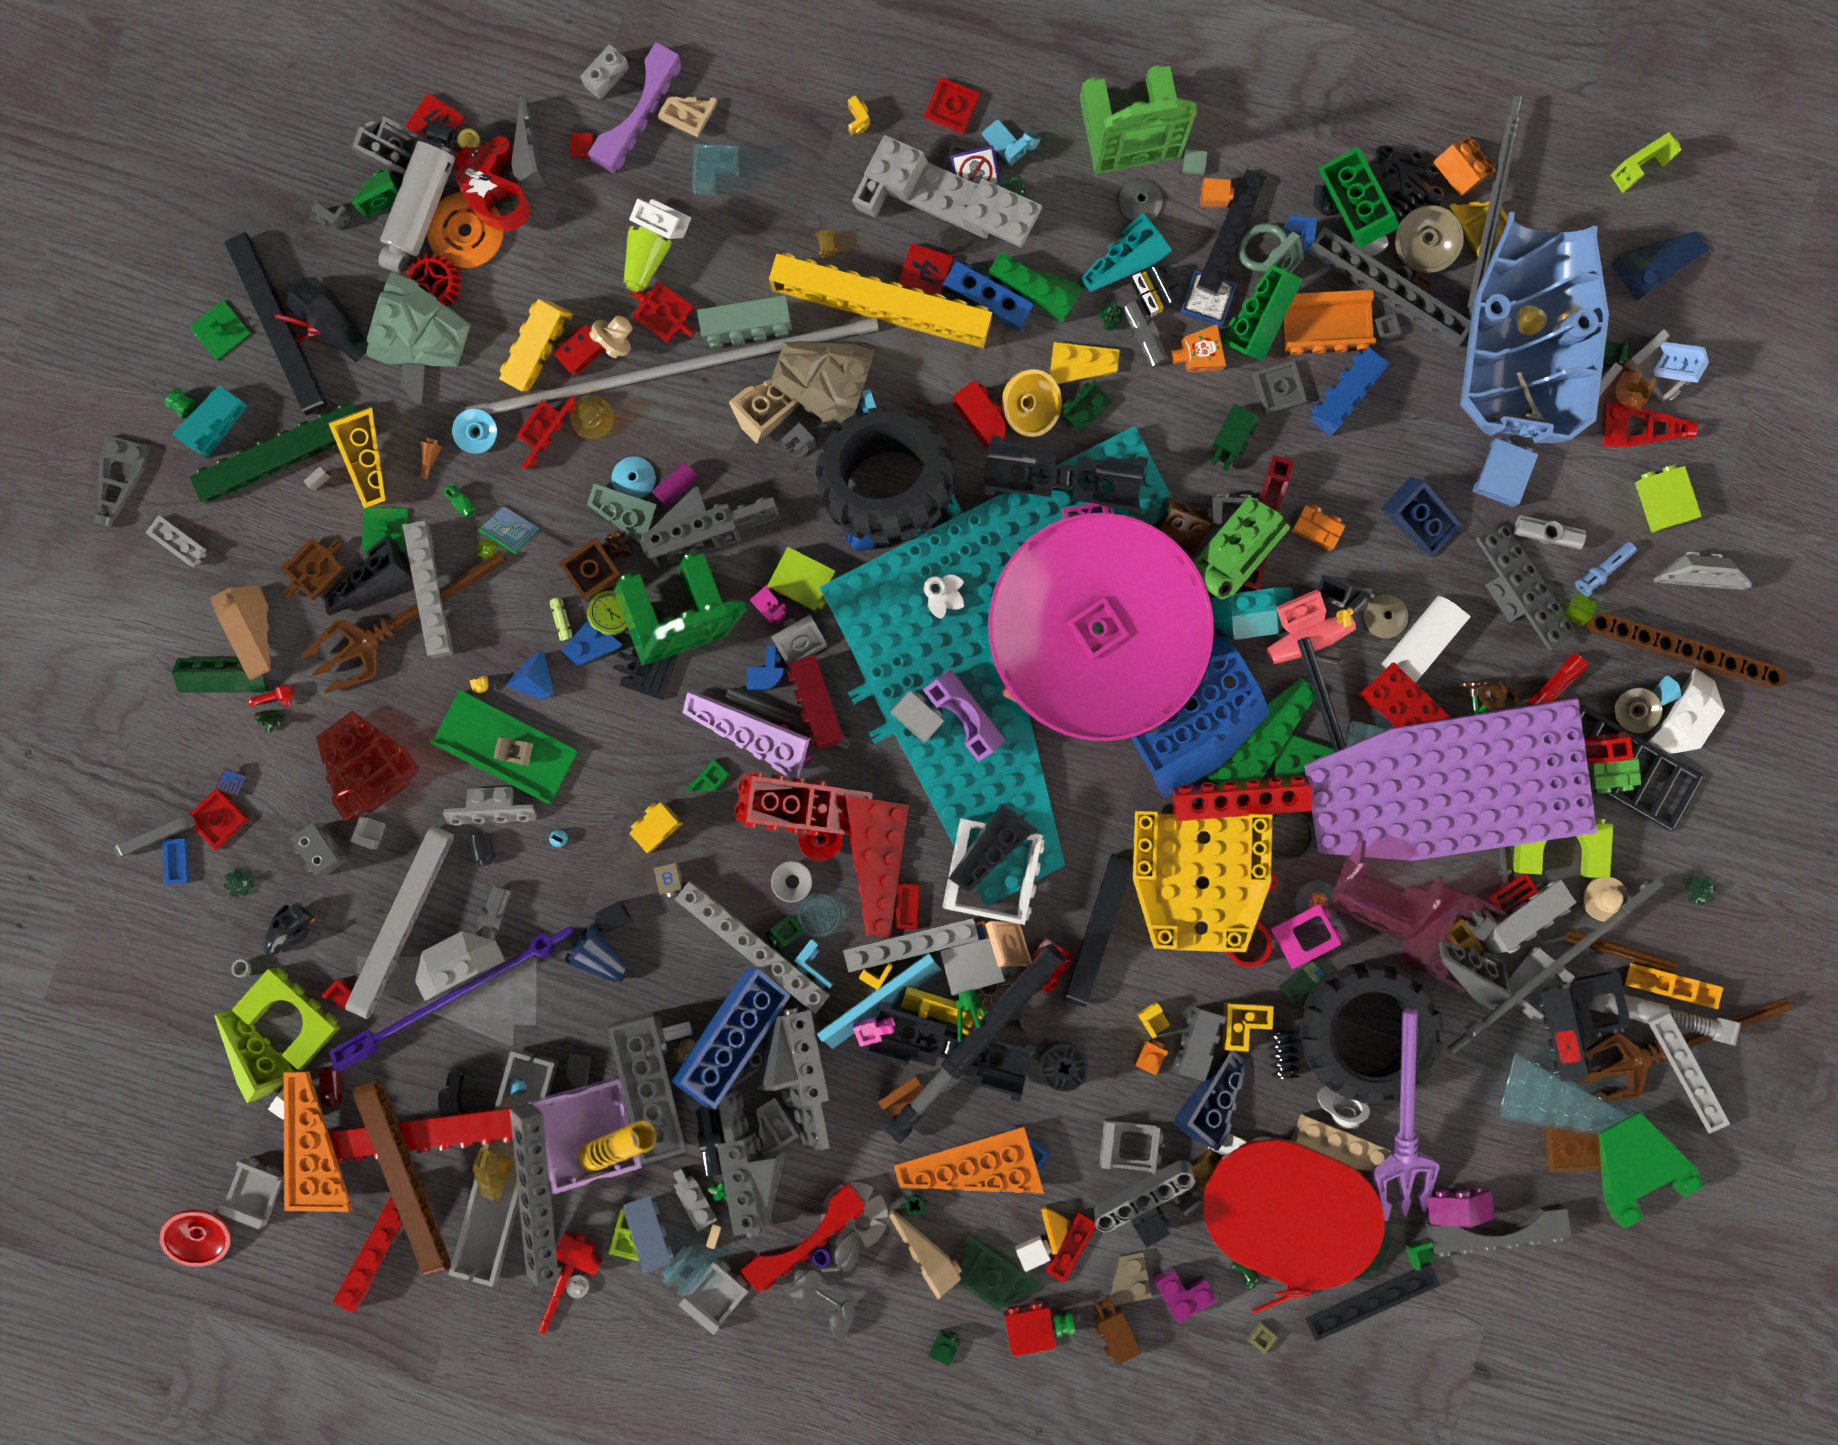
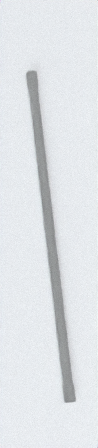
[466,318,879,415]

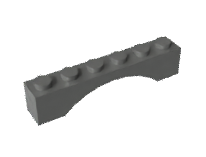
[1426,1205,1571,1257]

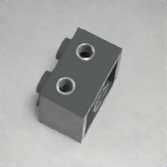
[290,823,350,876]

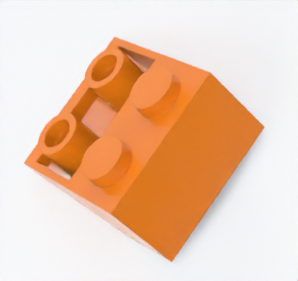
[1434,137,1496,196]

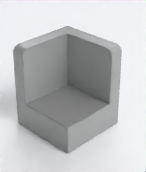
[350,816,386,849]

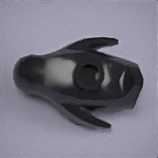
[262,903,315,956]

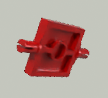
[630,281,696,344]

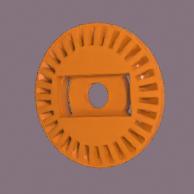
[427,192,504,269]

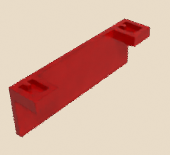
[1358,662,1451,727]

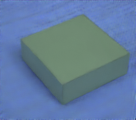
[1182,149,1207,175]

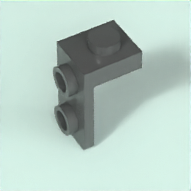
[1206,494,1258,527]

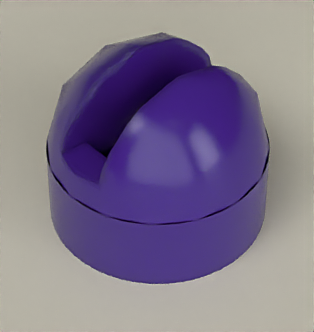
[812,1247,832,1267]

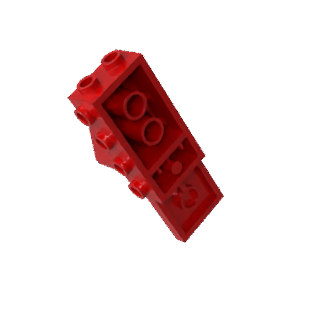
[735,772,873,836]

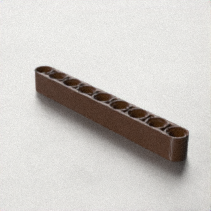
[1586,612,1786,688]
[353,1080,451,1277]

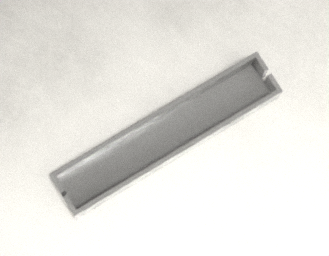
[448,1049,559,1287]

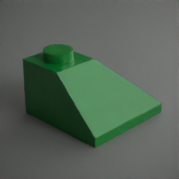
[351,169,399,219]

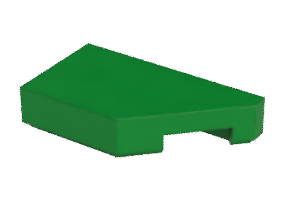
[686,759,731,792]

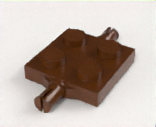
[281,537,346,600]

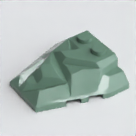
[367,272,471,367]

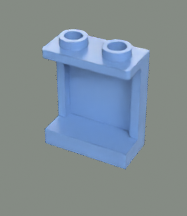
[1472,438,1538,508]

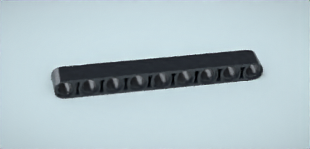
[225,231,328,416]

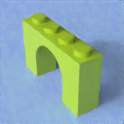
[1513,818,1613,879]
[232,968,341,1070]

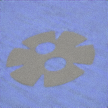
[821,1182,888,1247]

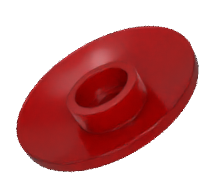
[797,829,842,861]

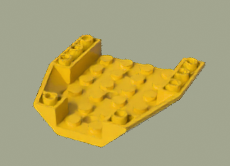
[1133,811,1272,952]

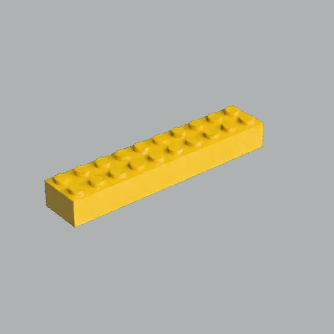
[769,253,992,349]

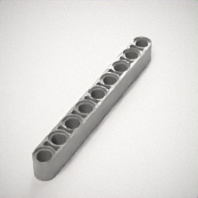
[346,825,454,1019]

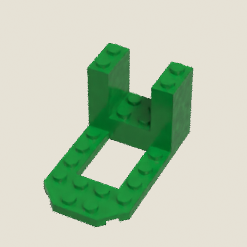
[614,552,746,666]

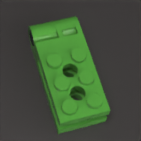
[1193,496,1290,599]

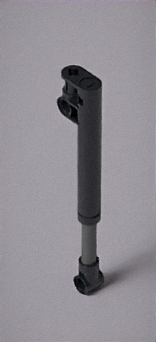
[883,944,1067,1144]

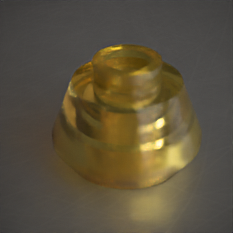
[1516,305,1547,335]

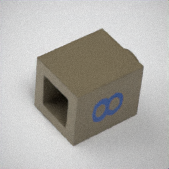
[654,863,684,898]

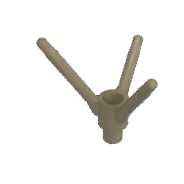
[1490,372,1547,423]

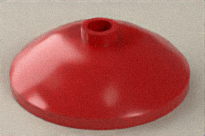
[159,1209,231,1267]

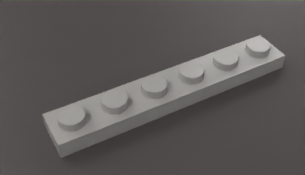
[843,918,980,972]
[1647,1010,1730,1134]

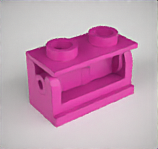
[750,585,788,625]

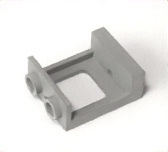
[1099,1119,1164,1174]

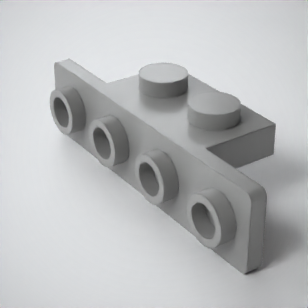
[443,787,537,826]

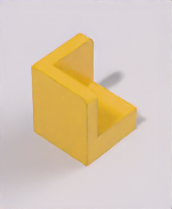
[1137,1002,1170,1038]

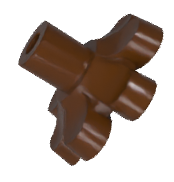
[604,530,633,559]

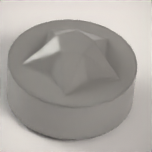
[566,1274,590,1298]

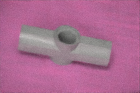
[1514,515,1586,550]

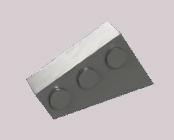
[1174,1006,1227,1082]

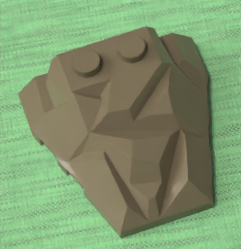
[770,342,874,430]

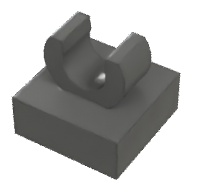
[1465,908,1497,941]

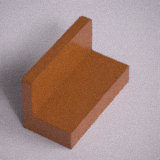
[878,1075,925,1118]

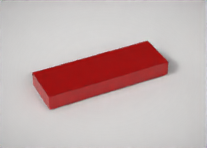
[1045,1211,1096,1283]

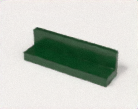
[172,658,267,693]

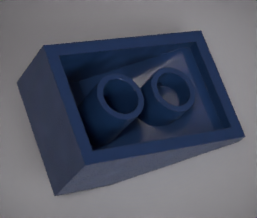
[1381,477,1462,558]

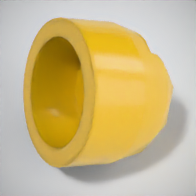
[470,676,489,693]

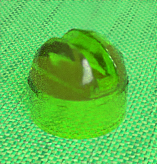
[477,539,495,558]

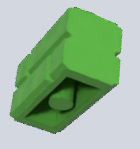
[1587,758,1641,793]

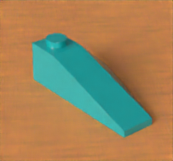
[1081,213,1172,292]

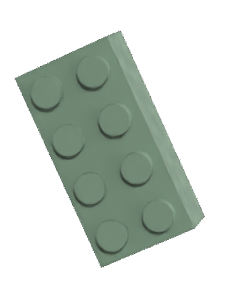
[697,295,793,349]

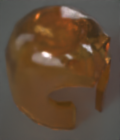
[1614,371,1657,410]

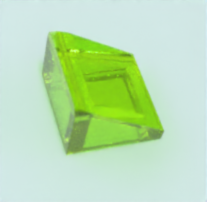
[1565,592,1597,626]

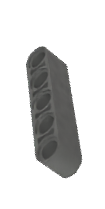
[1094,1160,1195,1232]

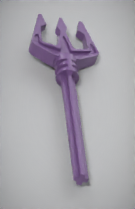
[1372,1008,1439,1221]

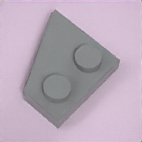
[756,1096,800,1154]

